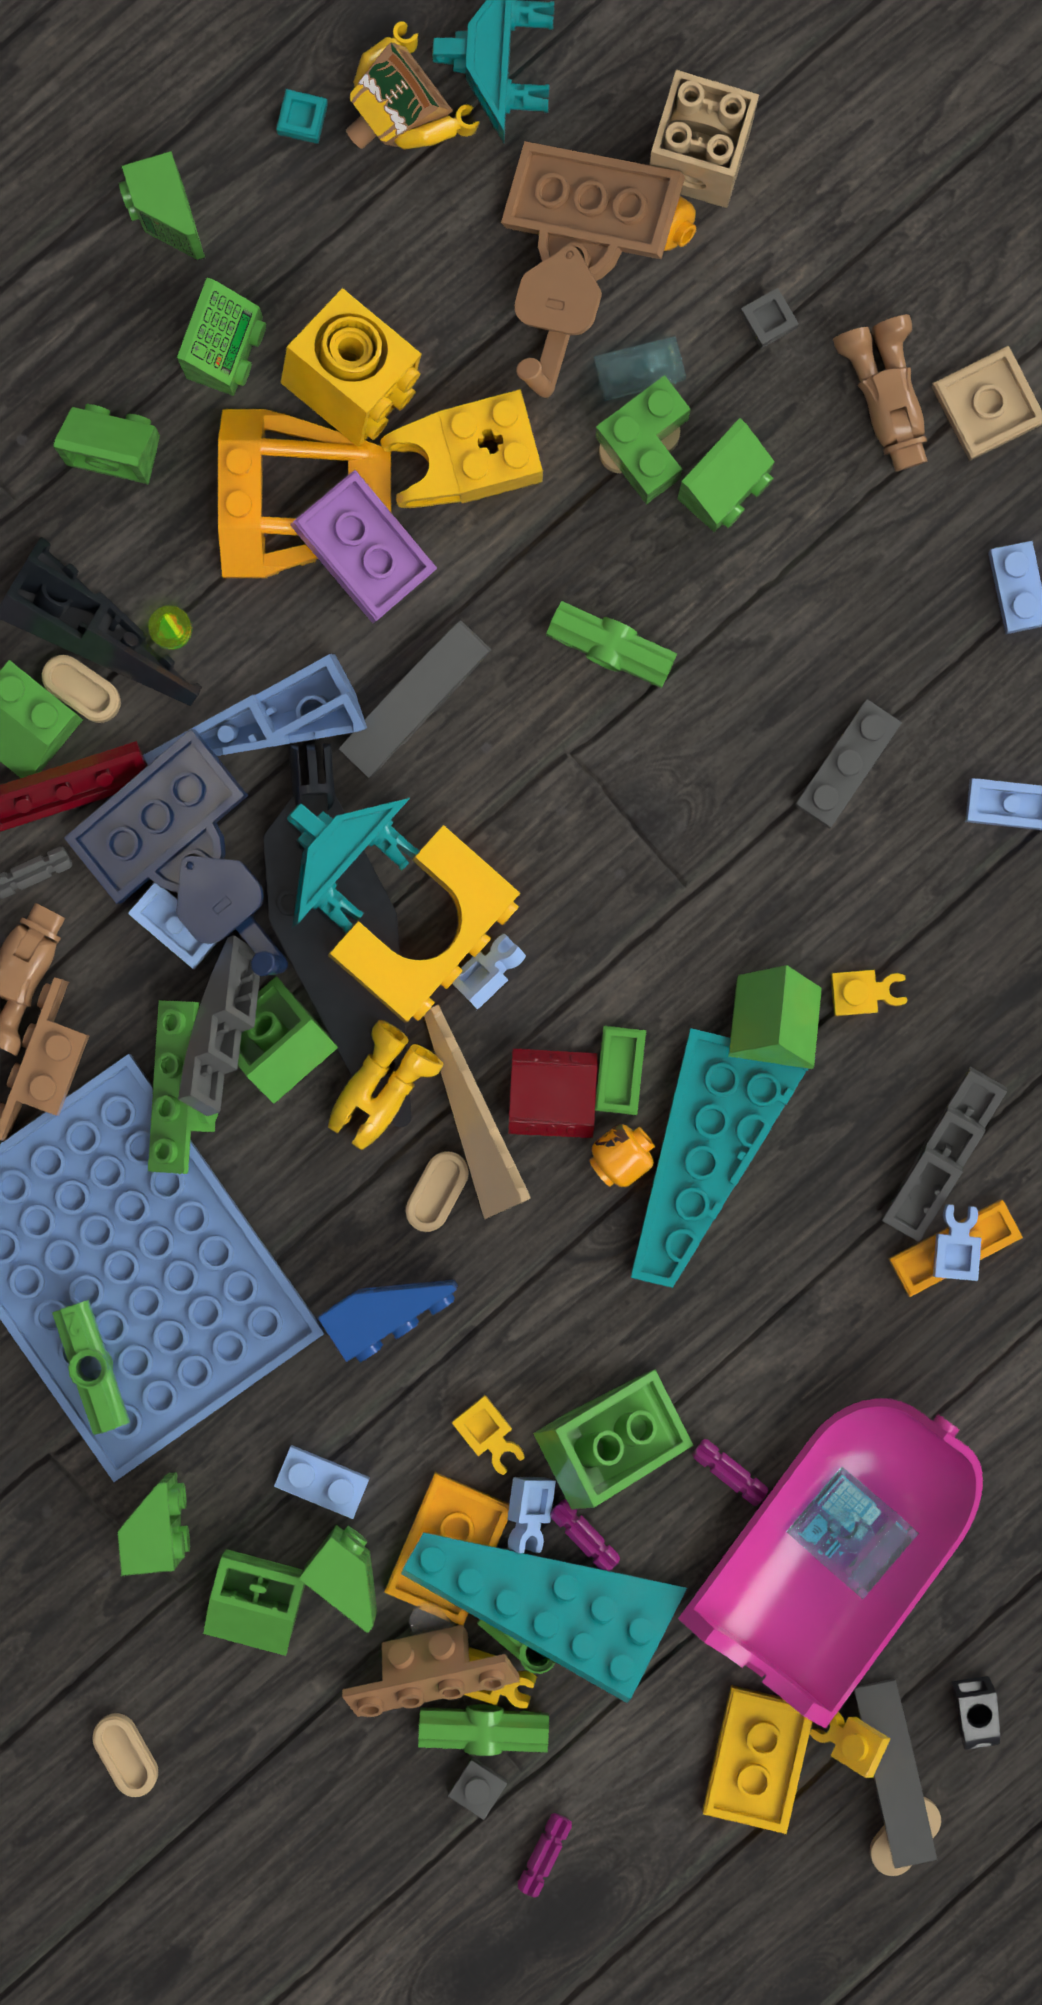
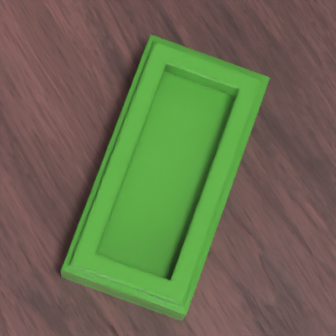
[595,1026,646,1115]

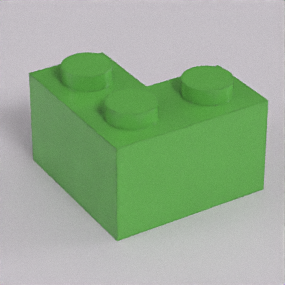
[595,375,691,504]

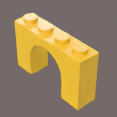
[328,825,520,1023]

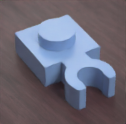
[452,934,526,1009]
[933,1204,981,1281]
[507,1477,556,1553]

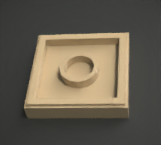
[931,346,1042,461]

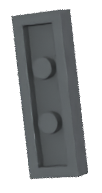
[795,699,902,829]

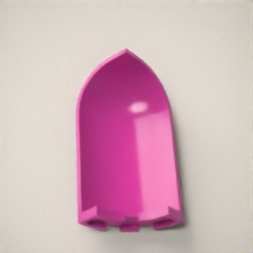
[678,1398,983,1729]

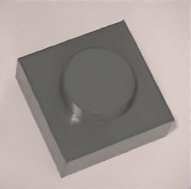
[740,288,799,349]
[448,1757,507,1820]

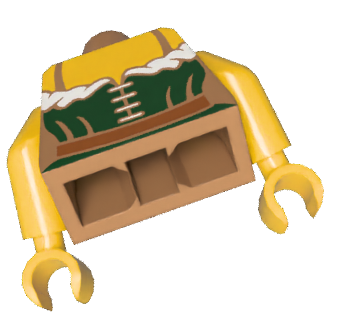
[346,22,480,149]

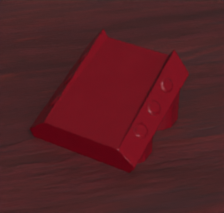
[508,1049,597,1138]

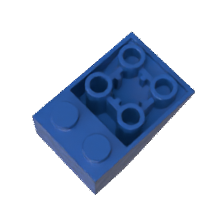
[318,1280,458,1363]

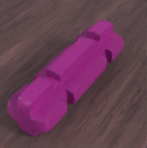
[692,1439,769,1506]
[550,1499,620,1571]
[518,1813,572,1898]

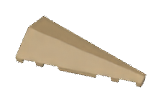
[424,1005,531,1219]

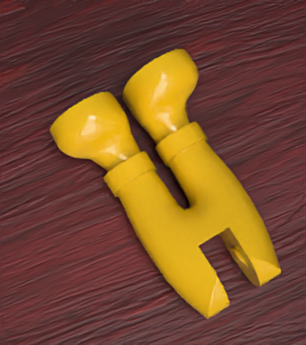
[328,1020,444,1150]

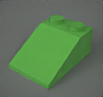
[533,1370,693,1509]

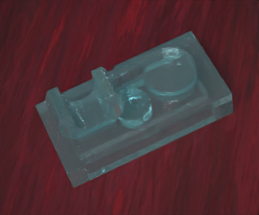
[594,336,686,401]

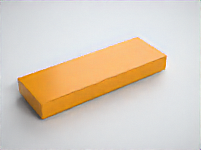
[888,1199,1023,1297]

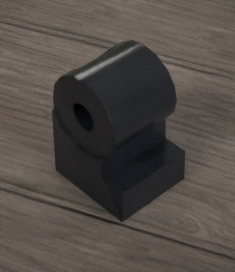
[951,1676,1000,1750]

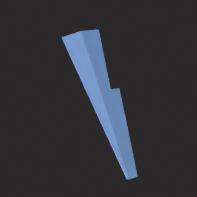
[143,654,367,765]

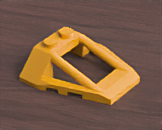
[218,409,391,578]

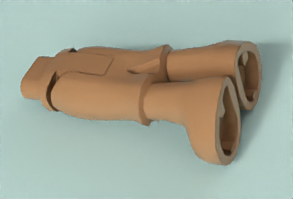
[833,314,927,472]
[0,903,65,1056]

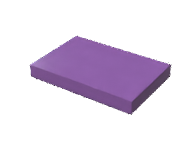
[290,470,437,623]

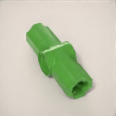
[546,601,677,689]
[52,1300,130,1436]
[418,1704,549,1756]

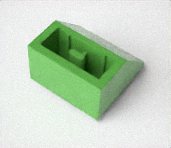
[118,1472,190,1575]
[203,1549,305,1656]

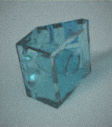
[786,1467,919,1599]

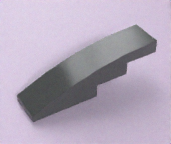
[339,621,491,778]
[178,936,260,1116]
[882,1067,1007,1242]
[854,1678,937,1869]

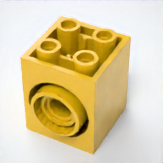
[281,288,422,447]

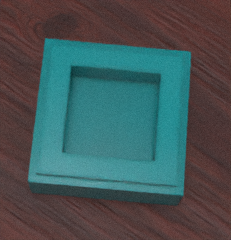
[276,89,328,144]

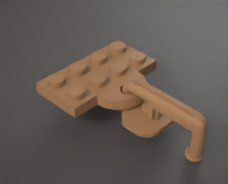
[501,141,685,398]

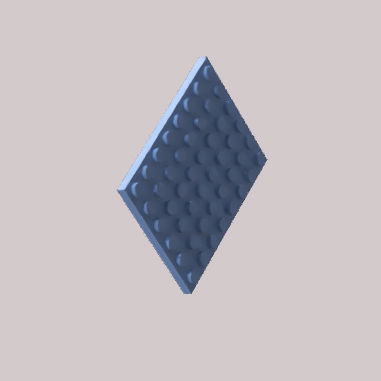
[0,1054,326,1482]

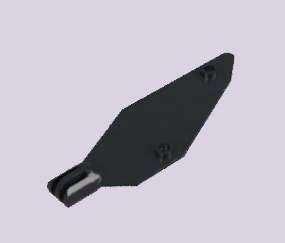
[263,743,412,1127]

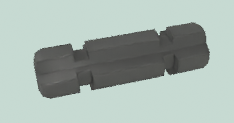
[0,846,72,899]

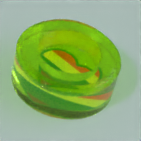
[148,605,192,650]

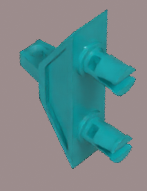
[432,0,555,143]
[287,798,420,933]

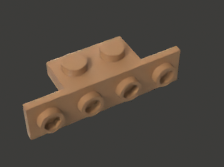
[0,977,89,1141]
[342,1625,519,1717]

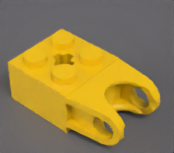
[380,389,543,508]

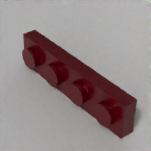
[0,741,147,832]

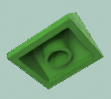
[728,965,822,1069]

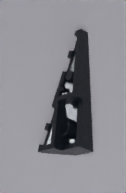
[0,537,202,706]

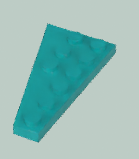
[630,1028,808,1288]
[401,1533,687,1703]

